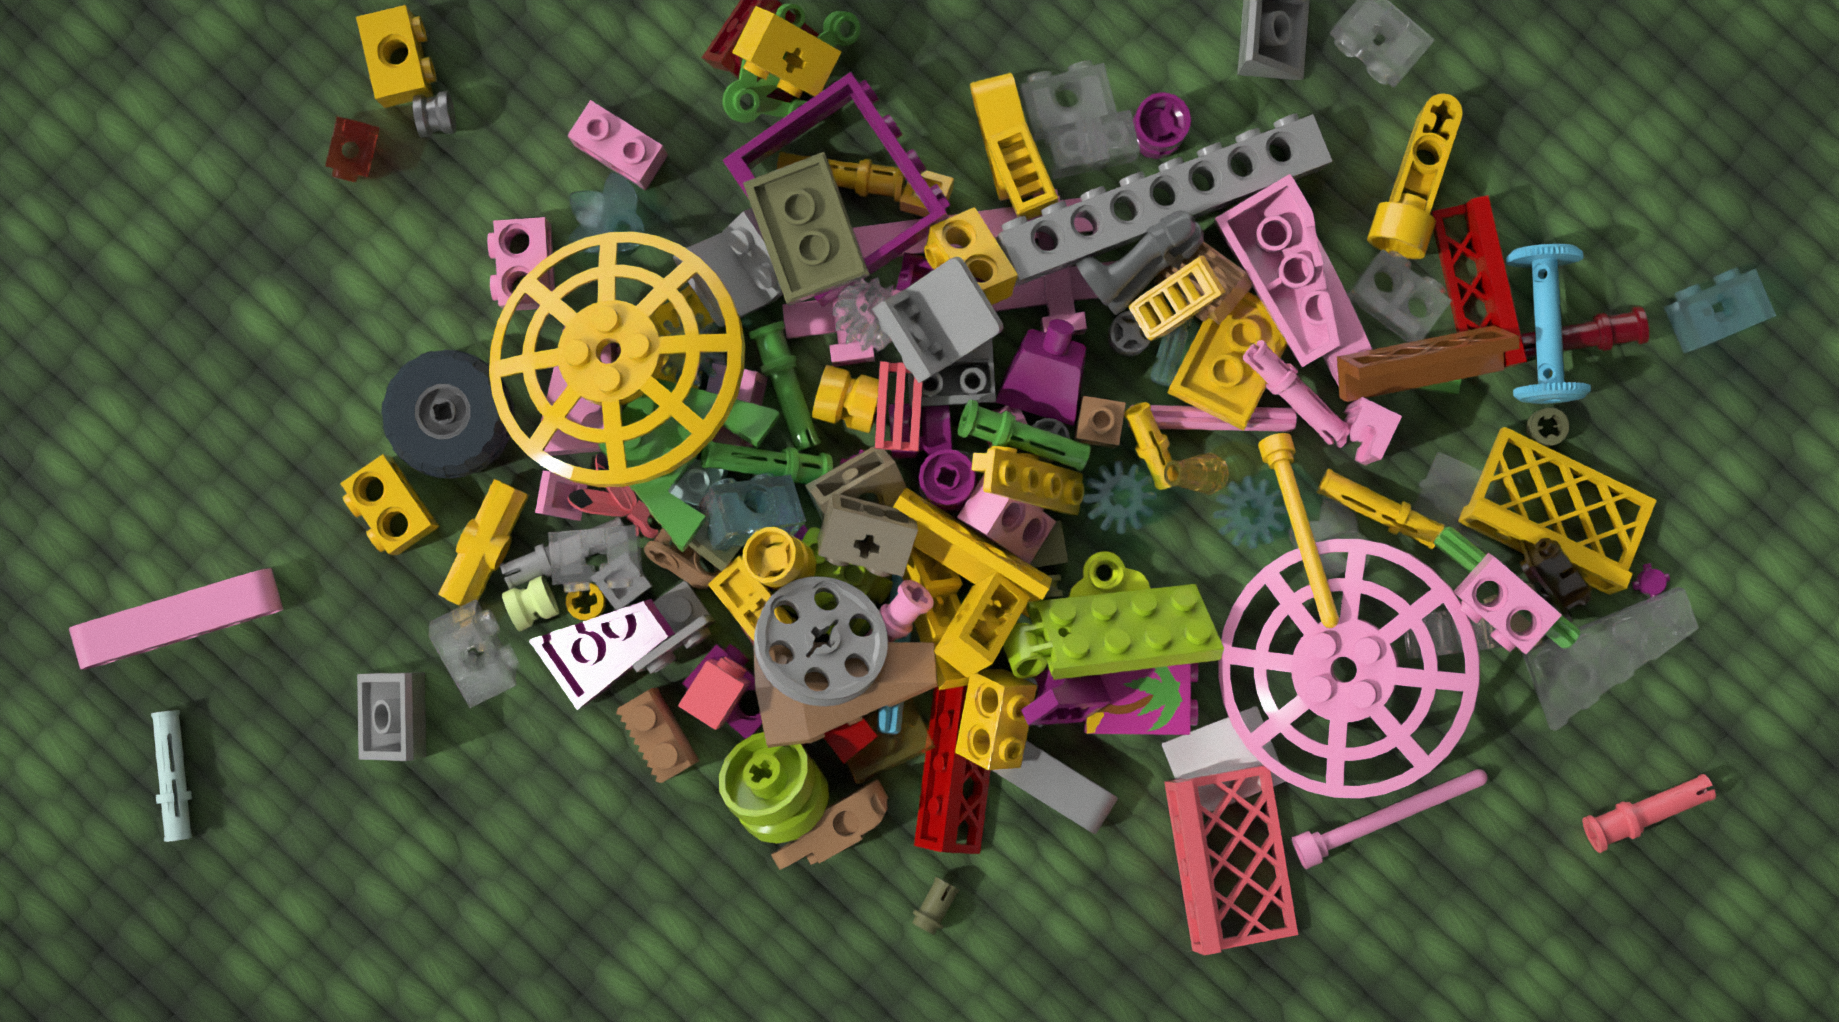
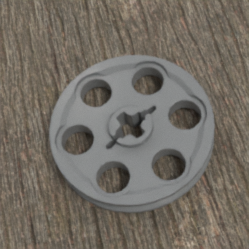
[754,577,888,706]

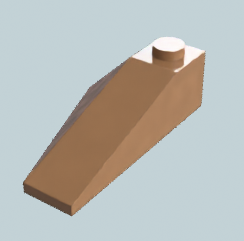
[754,642,938,748]

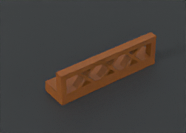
[1337,326,1520,402]

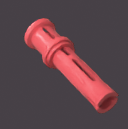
[1582,774,1716,853]

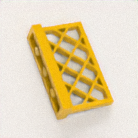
[1458,427,1656,595]

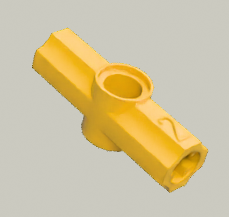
[438,479,529,610]

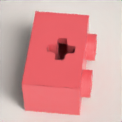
[678,657,751,730]

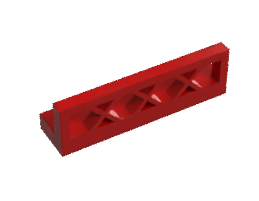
[1430,195,1527,369]
[914,685,991,854]

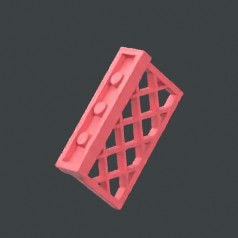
[1164,765,1298,955]

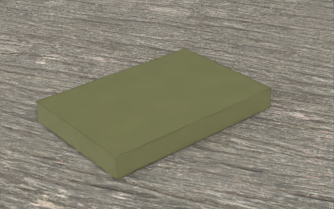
[743,152,870,306]

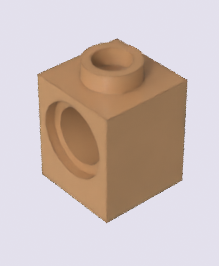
[1074,396,1126,449]

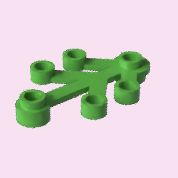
[723,3,861,123]

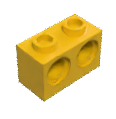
[924,207,1018,305]
[340,454,440,555]
[955,669,1037,770]

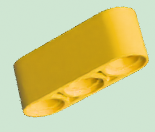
[970,73,1038,201]

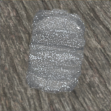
[832,277,894,352]

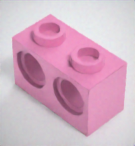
[568,100,668,191]
[487,217,555,311]
[957,473,1056,564]
[1454,553,1562,654]

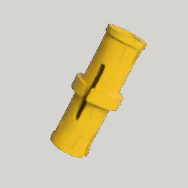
[1124,402,1181,490]

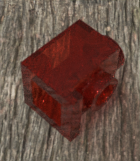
[324,115,380,183]

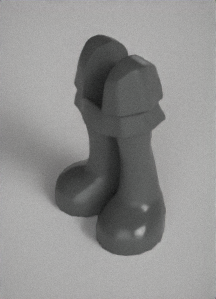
[1076,210,1204,315]

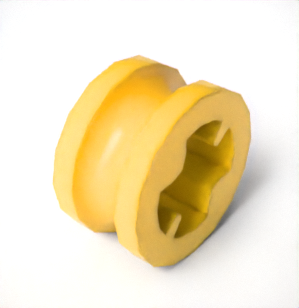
[566,582,607,620]

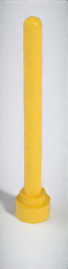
[1258,433,1339,628]

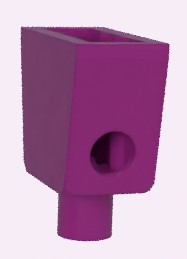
[996,319,1086,426]

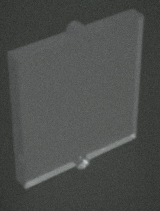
[1412,452,1505,546]

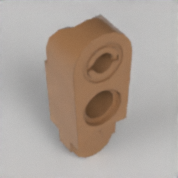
[771,779,889,870]

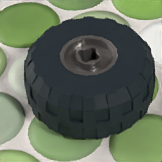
[381,349,515,479]

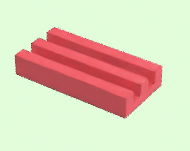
[875,361,923,452]

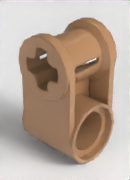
[644,527,731,589]

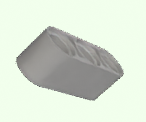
[992,740,1118,834]

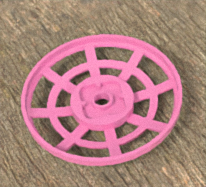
[1218,539,1480,798]

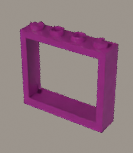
[723,72,951,307]

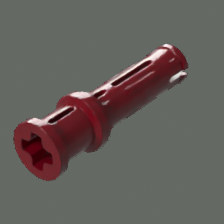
[1521,306,1649,358]

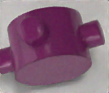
[1632,563,1670,600]

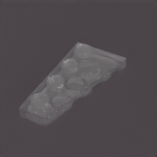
[1521,587,1699,731]

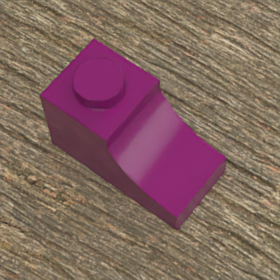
[1021,664,1111,725]

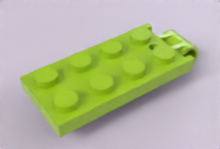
[1003,584,1224,680]

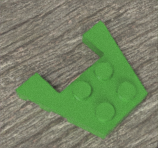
[598,378,779,552]

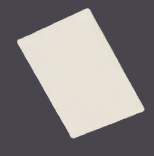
[1162,706,1286,815]

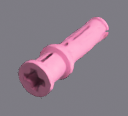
[865,580,934,642]

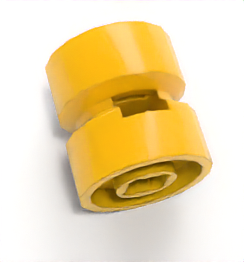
[812,365,879,434]
[742,527,816,591]

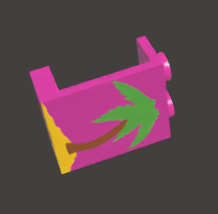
[1084,663,1198,735]

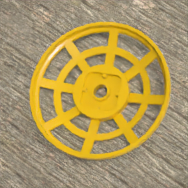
[489,232,745,487]

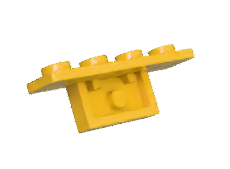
[972,446,1084,515]

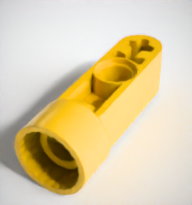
[1367,94,1463,259]

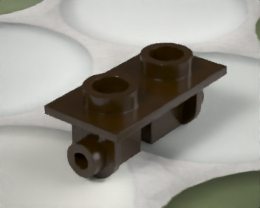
[1519,538,1591,622]

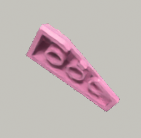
[1214,174,1340,367]

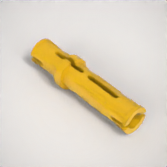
[1316,468,1445,549]

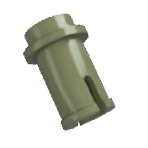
[912,877,960,935]

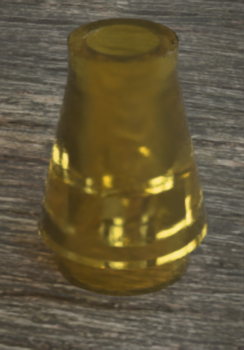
[1164,453,1229,495]

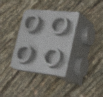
[872,257,1003,383]

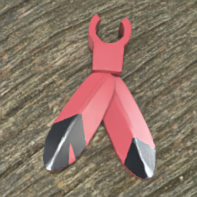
[568,452,661,538]

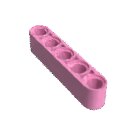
[69,568,284,670]

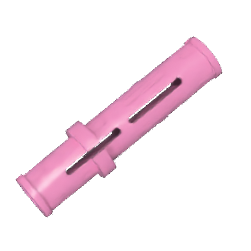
[1243,340,1348,445]

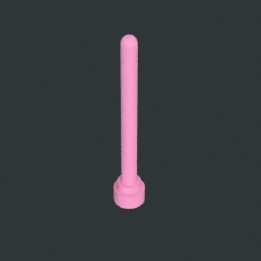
[1292,769,1488,869]

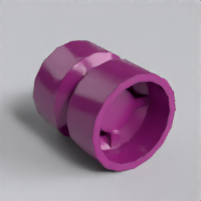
[1130,92,1191,159]
[889,403,952,459]
[919,449,979,513]

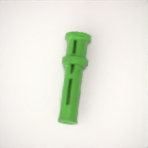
[748,321,821,451]
[958,399,1090,471]
[701,441,833,486]

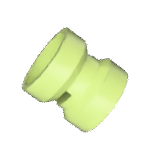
[502,576,559,631]

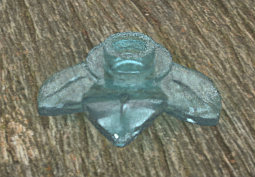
[569,172,644,254]

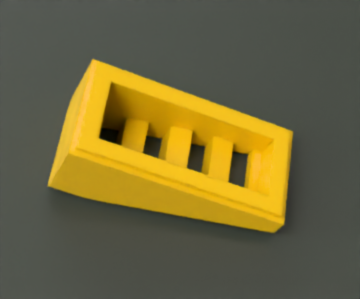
[986,122,1059,220]
[1129,255,1226,341]

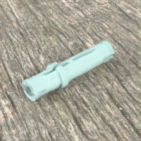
[151,710,192,842]

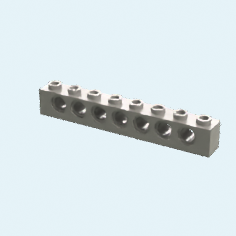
[995,113,1332,287]

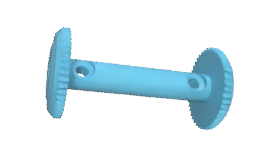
[1506,244,1591,404]

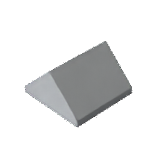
[1237,0,1309,80]
[357,672,426,761]

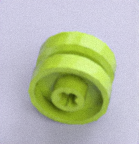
[719,732,829,844]

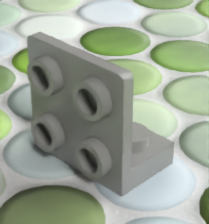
[673,208,783,327]
[632,581,716,674]

